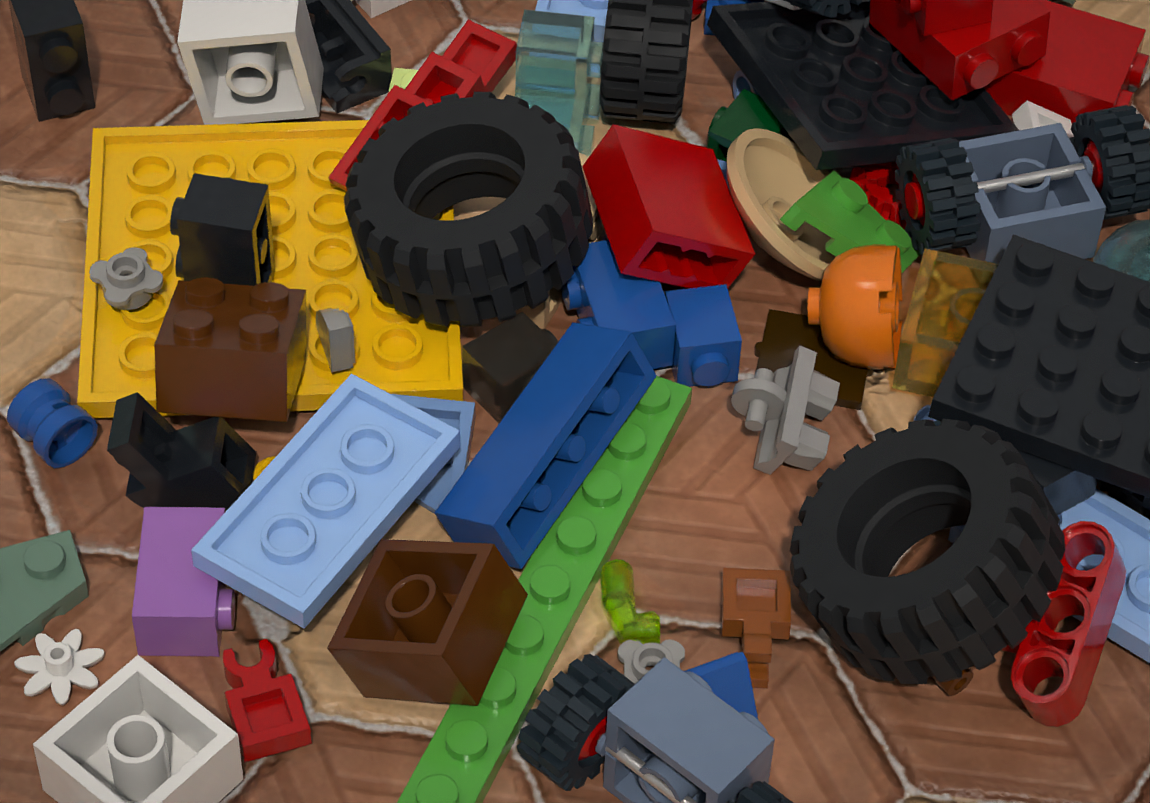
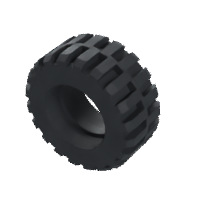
[344,92,593,327]
[790,419,1065,684]

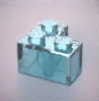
[515,9,604,156]

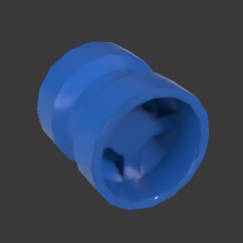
[7,378,98,468]

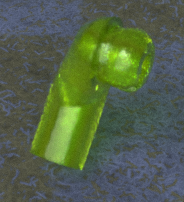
[600,559,660,644]

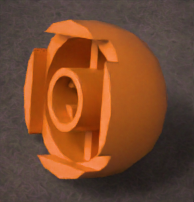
[807,244,902,369]

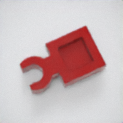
[223,639,312,763]

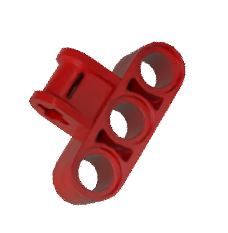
[1002,521,1126,727]

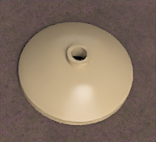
[726,128,836,281]

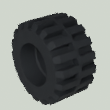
[600,0,693,124]

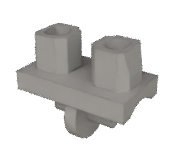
[731,346,840,475]

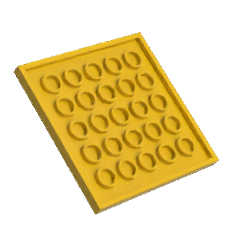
[77,120,463,418]

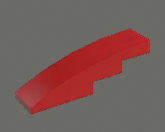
[328,19,520,191]

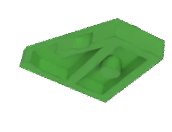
[780,170,921,273]

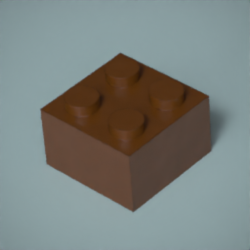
[154,277,306,422]
[327,539,528,706]

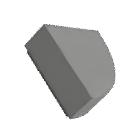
[316,308,355,373]

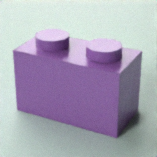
[132,507,235,657]

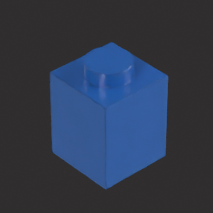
[665,284,742,387]

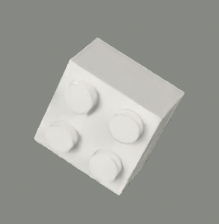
[177,0,324,125]
[33,655,244,803]

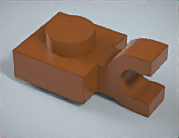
[722,568,791,689]

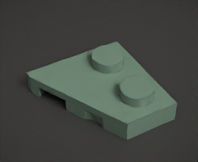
[0,530,89,652]

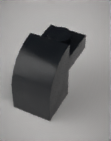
[107,392,257,511]

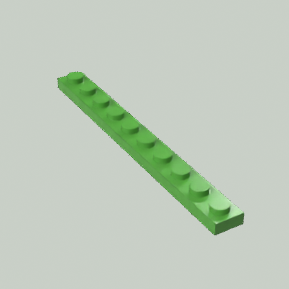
[397,376,692,803]

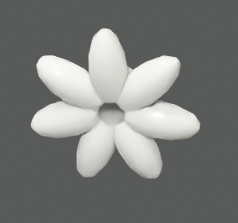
[14,629,105,706]

